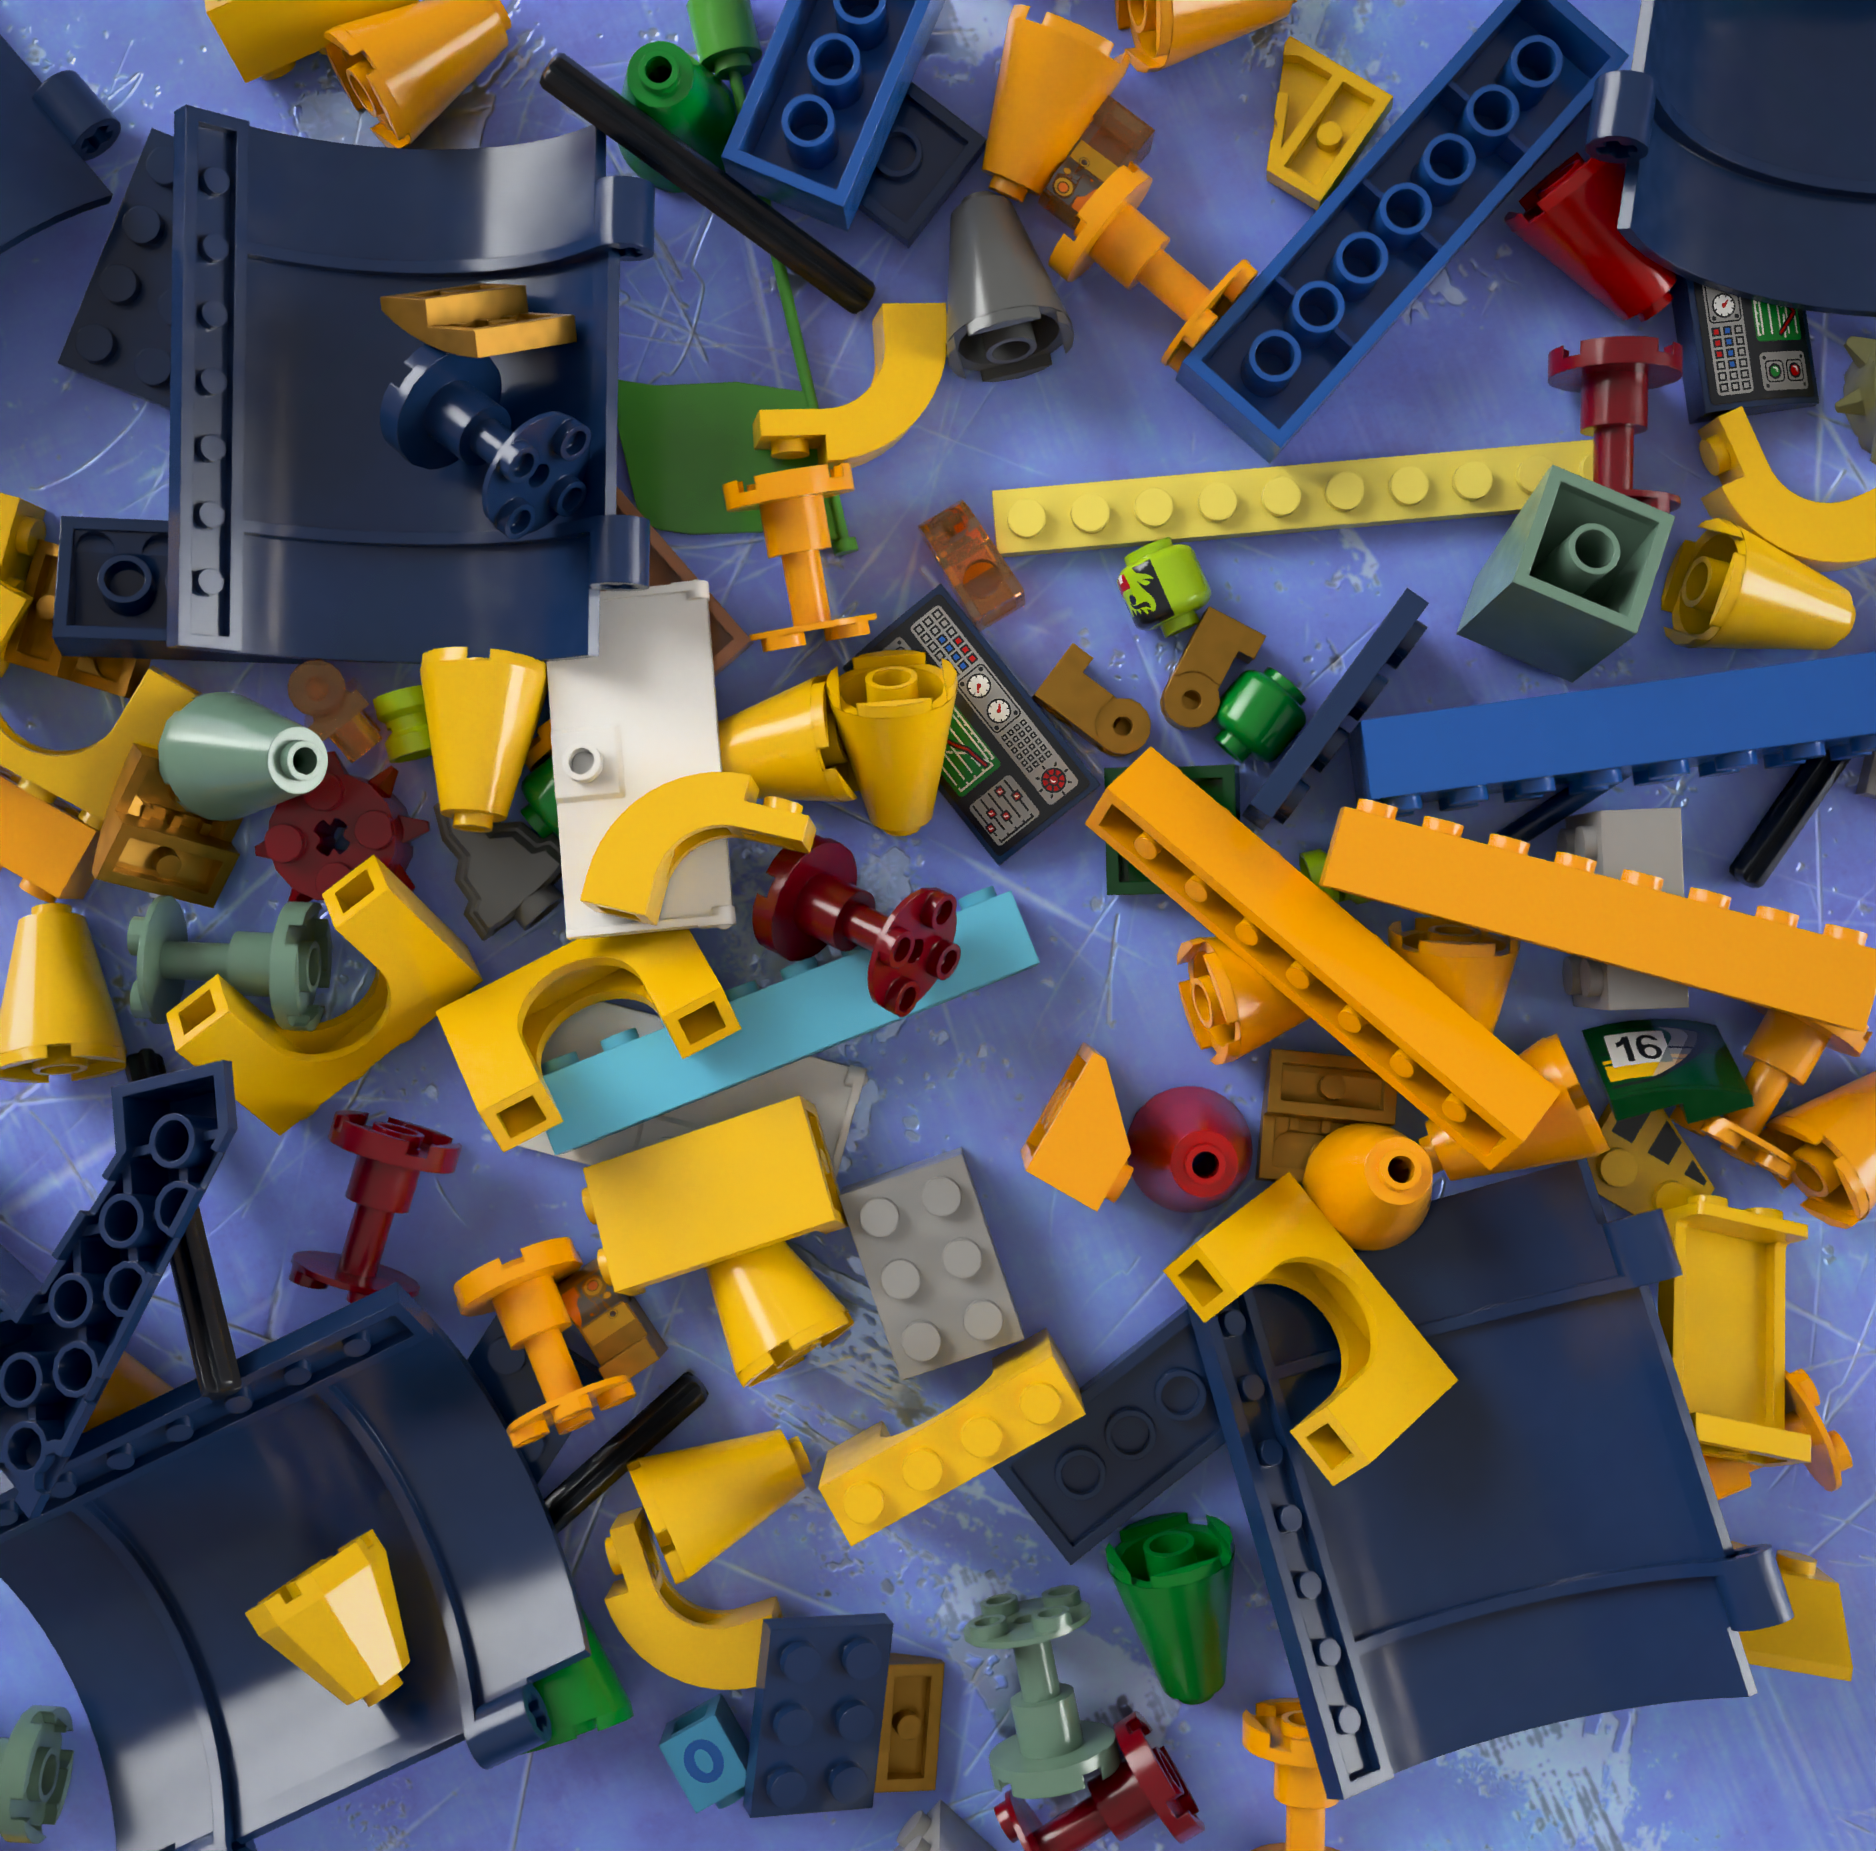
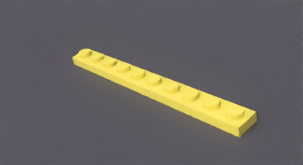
[992,439,1593,558]

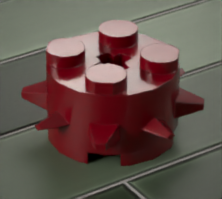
[254,751,431,902]

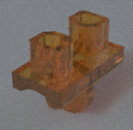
[287,659,383,763]

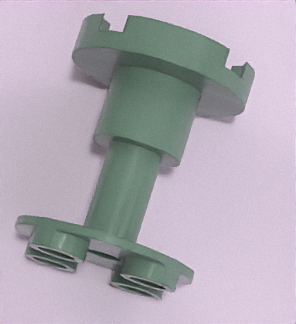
[127,895,332,1031]
[963,1585,1121,1799]
[0,1705,74,1844]

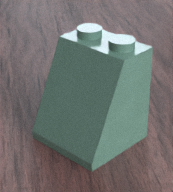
[1456,465,1675,683]

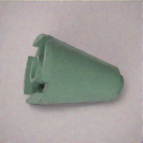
[158,692,328,821]

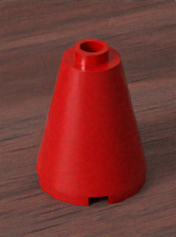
[1504,152,1677,322]
[1127,1086,1253,1213]

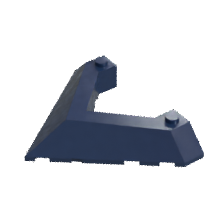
[0,1060,238,1519]

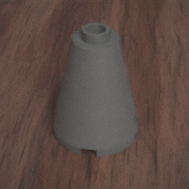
[945,191,1074,382]

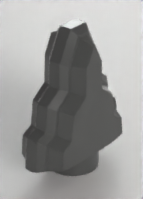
[433,802,564,941]

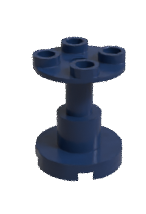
[380,344,591,540]

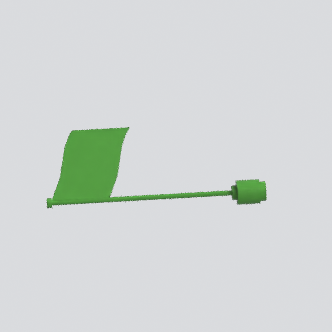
[617,0,859,556]

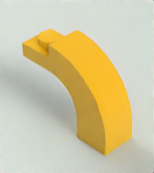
[752,303,947,473]
[1698,406,1876,573]
[580,772,816,926]
[604,1506,783,1690]

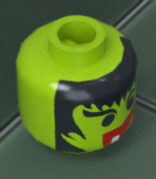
[1117,537,1211,638]

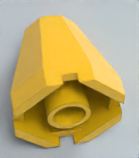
[245,1529,410,1707]

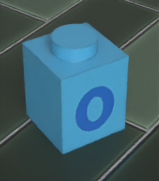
[658,1693,749,1813]

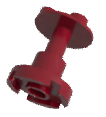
[1548,336,1683,514]
[752,834,961,1017]
[289,1110,462,1303]
[994,1711,1205,1851]

